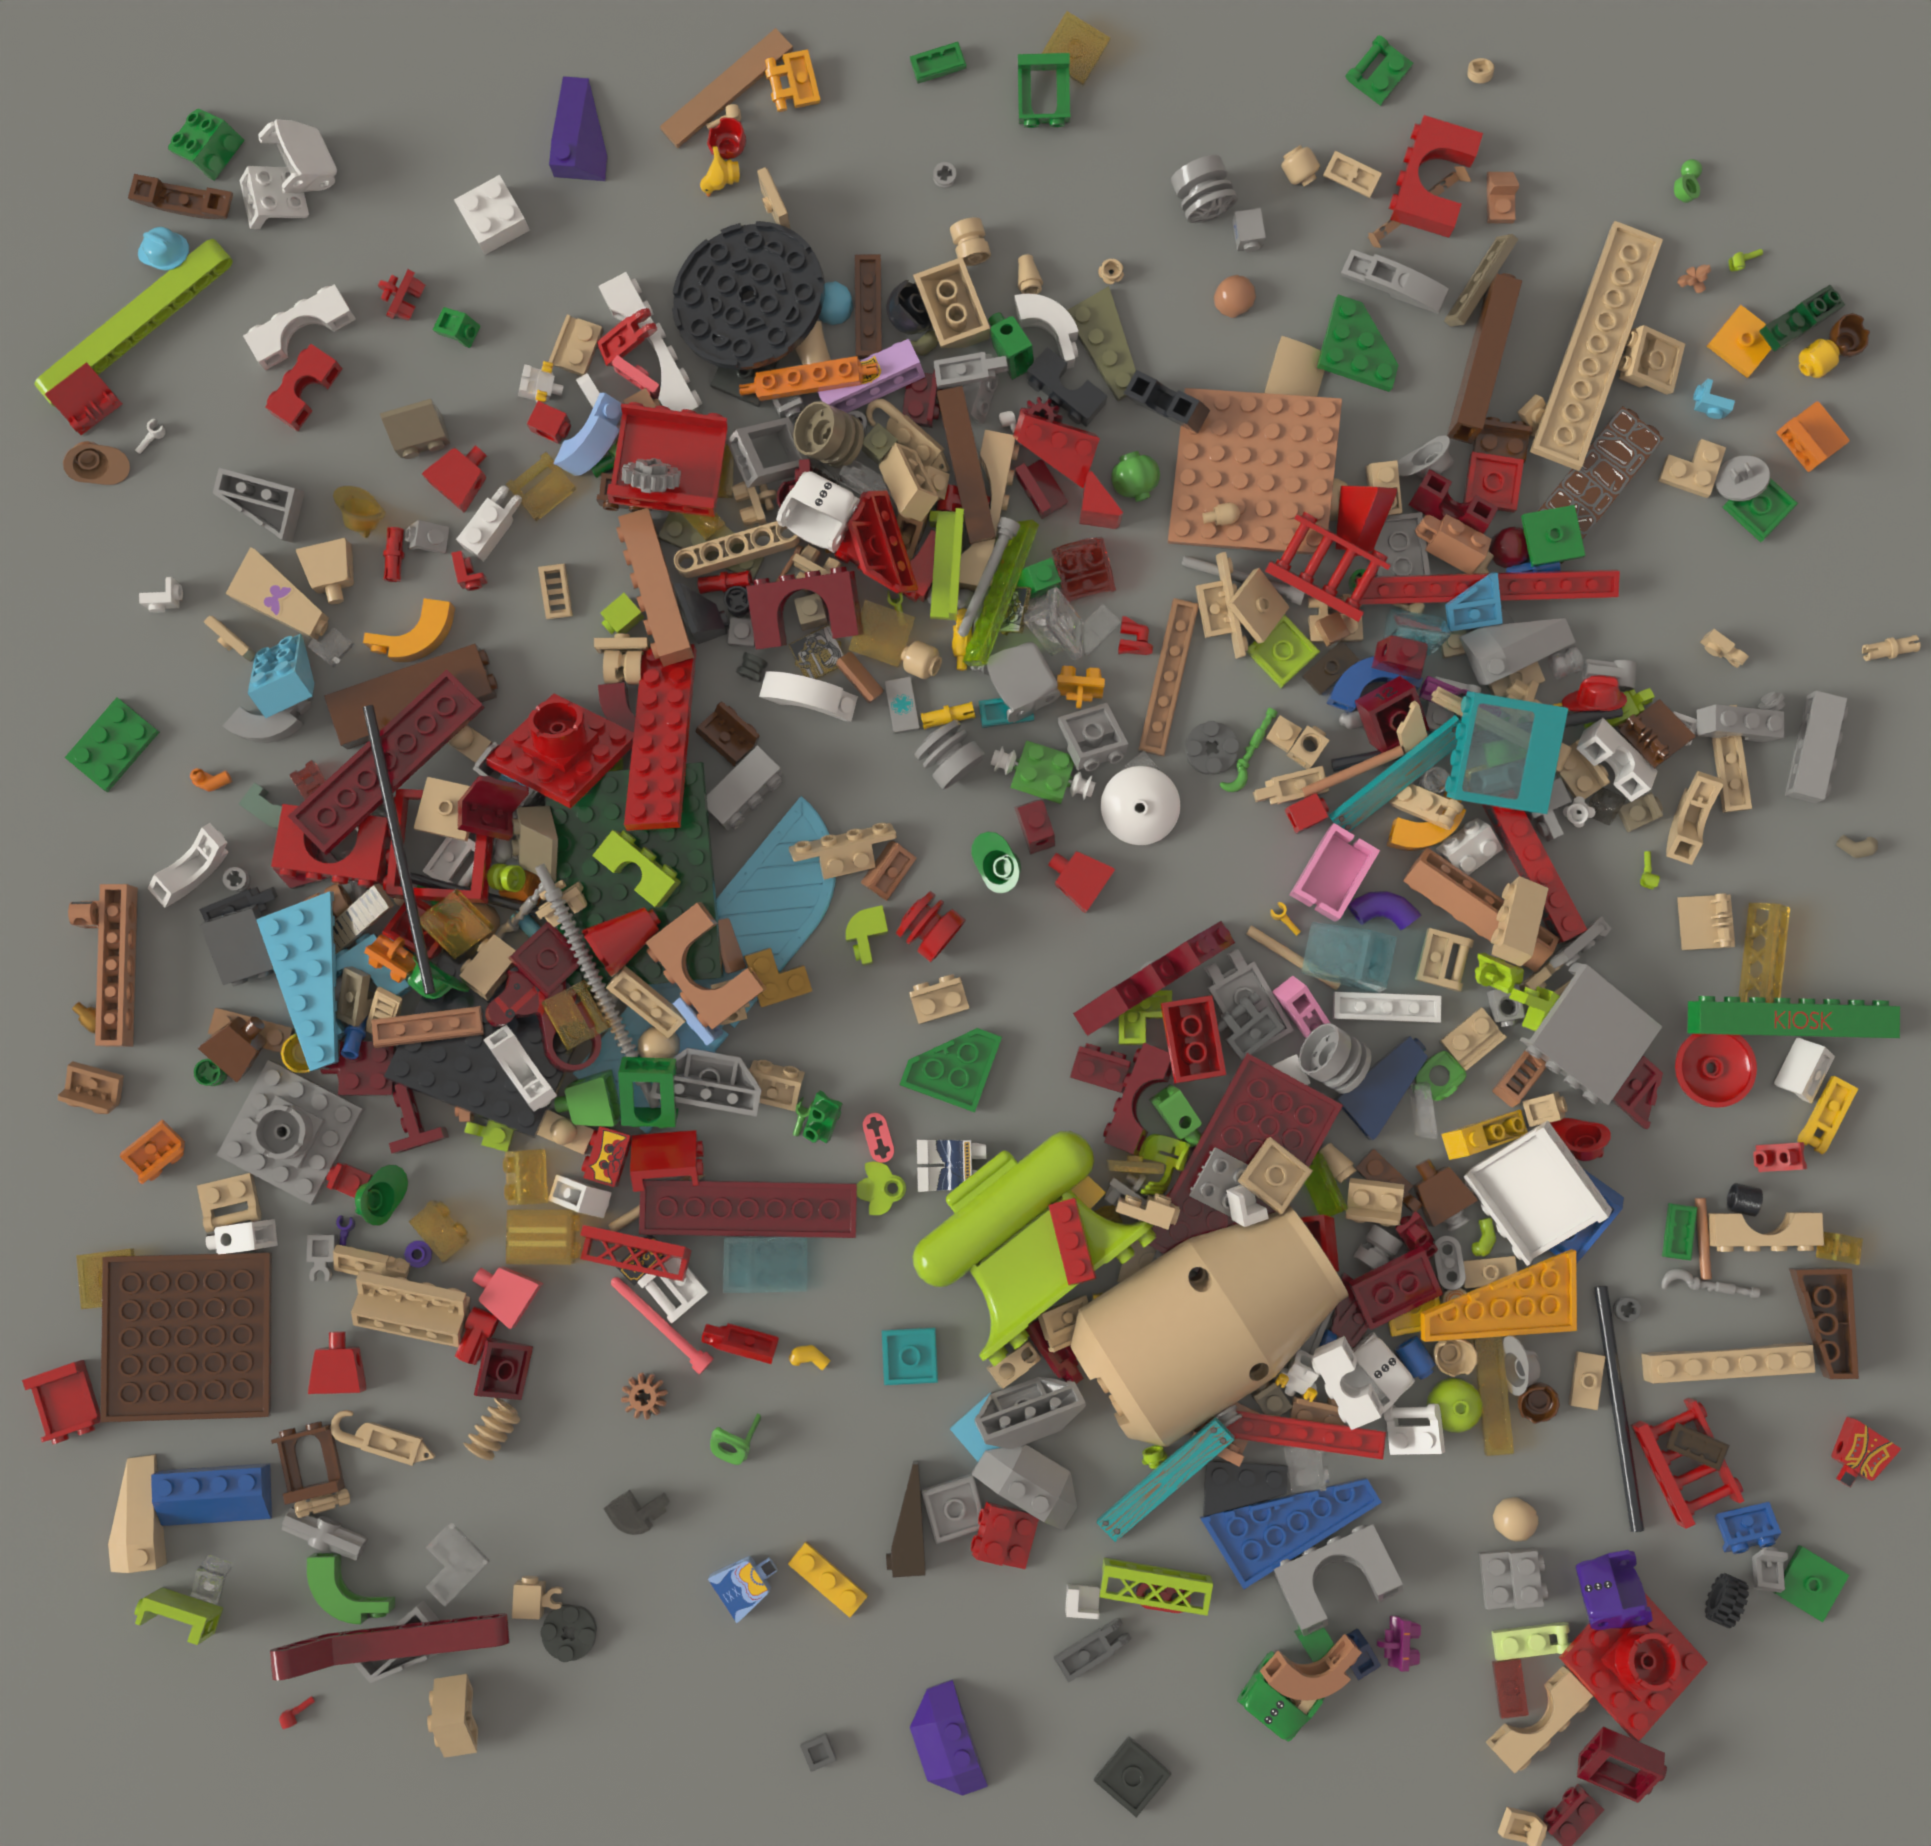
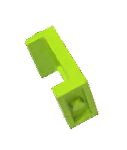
[134,1587,224,1645]

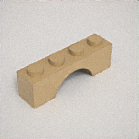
[1707,1212,1824,1252]
[1486,1666,1593,1774]

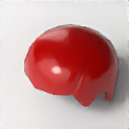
[707,117,746,160]

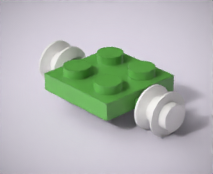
[990,740,1096,804]

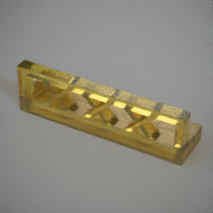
[1739,903,1790,1003]

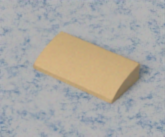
[1264,336,1325,397]

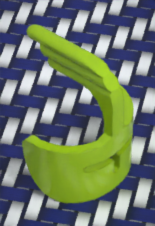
[1139,1134,1190,1195]

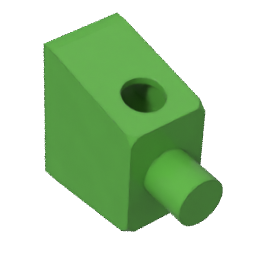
[554,1069,621,1127]
[1149,1084,1202,1147]

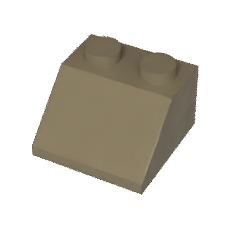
[380,398,451,459]
[512,806,558,881]

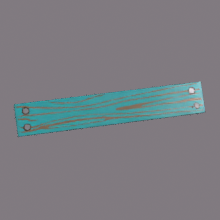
[1328,715,1461,832]
[1096,1417,1235,1542]

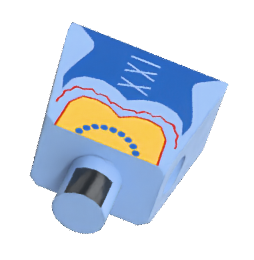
[708,1556,778,1623]

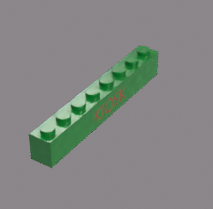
[1687,996,1900,1038]

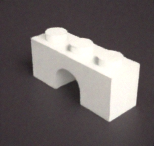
[1576,718,1658,802]
[1312,1336,1383,1430]

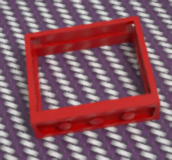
[383,789,494,904]

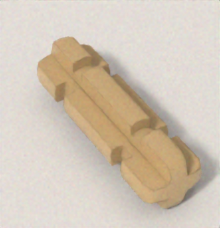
[295,1489,350,1518]

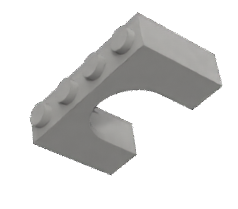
[1274,1525,1403,1636]

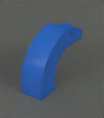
[1326,657,1423,713]

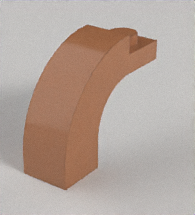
[1260,1634,1362,1701]

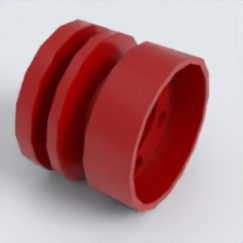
[896,891,966,963]

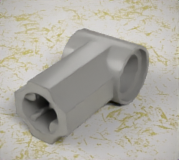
[1581,659,1637,691]

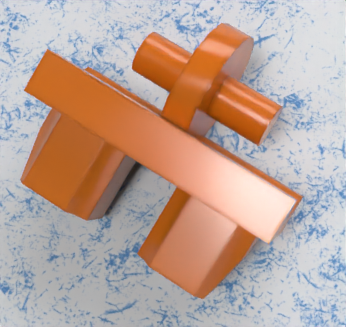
[364,934,416,983]

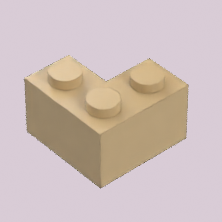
[427,1674,478,1758]

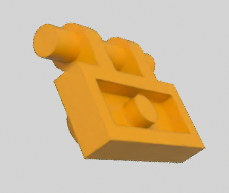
[765,49,821,112]

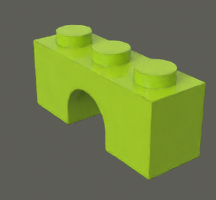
[592,830,681,907]

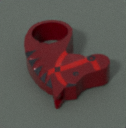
[485,966,602,1073]

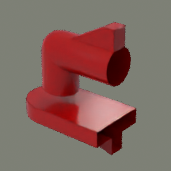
[1118,616,1153,655]

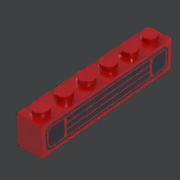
[1482,788,1588,944]

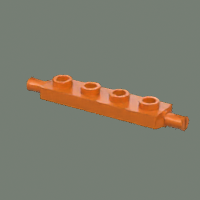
[739,356,879,401]

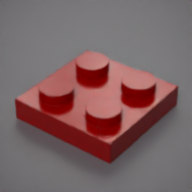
[1463,452,1524,513]

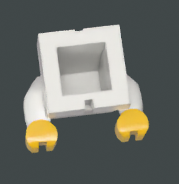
[518,361,563,403]
[1275,1349,1319,1402]

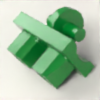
[803,1090,843,1144]

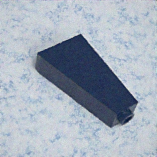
[1334,1036,1428,1140]

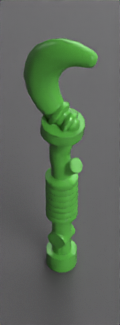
[1220,708,1278,792]

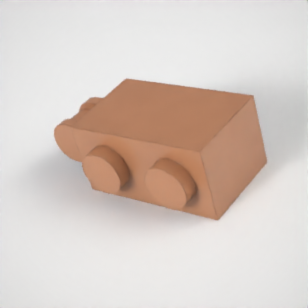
[1415,514,1492,574]

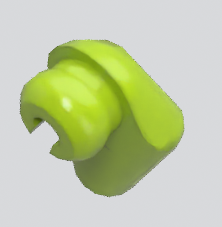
[1471,1217,1496,1257]

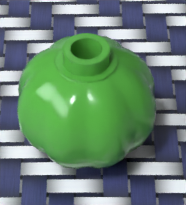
[1111,451,1160,502]

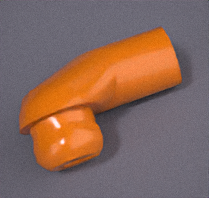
[190,768,233,792]

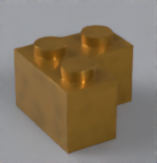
[744,948,813,1008]

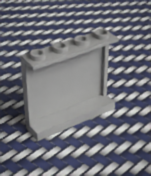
[1520,962,1662,1105]

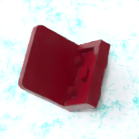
[457,776,529,841]

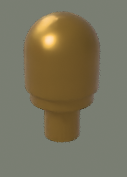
[72,1002,96,1034]

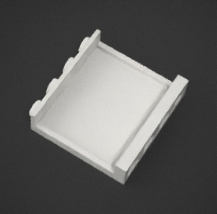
[1464,1120,1612,1266]

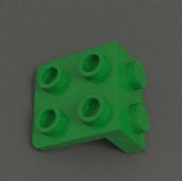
[168,109,244,181]

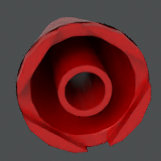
[581,907,661,977]

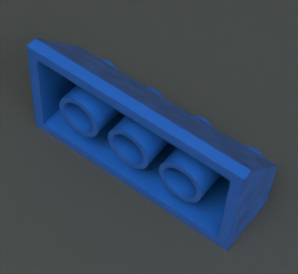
[151,1463,272,1526]

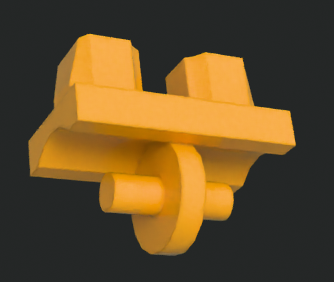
[1057,665,1105,709]

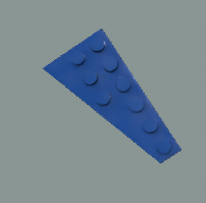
[1200,1477,1382,1589]

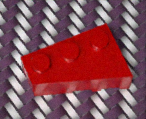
[1013,411,1100,489]

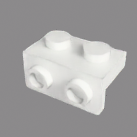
[1436,818,1503,875]

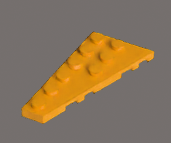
[1421,1249,1577,1342]

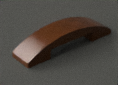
[128,174,233,219]

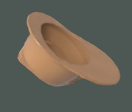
[63,441,130,485]

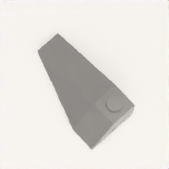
[1459,618,1576,685]

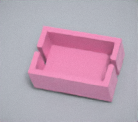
[1289,823,1380,922]

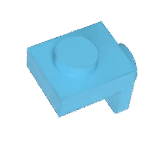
[1693,378,1735,419]

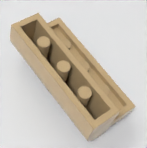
[351,1271,471,1347]

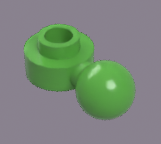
[1674,159,1702,203]

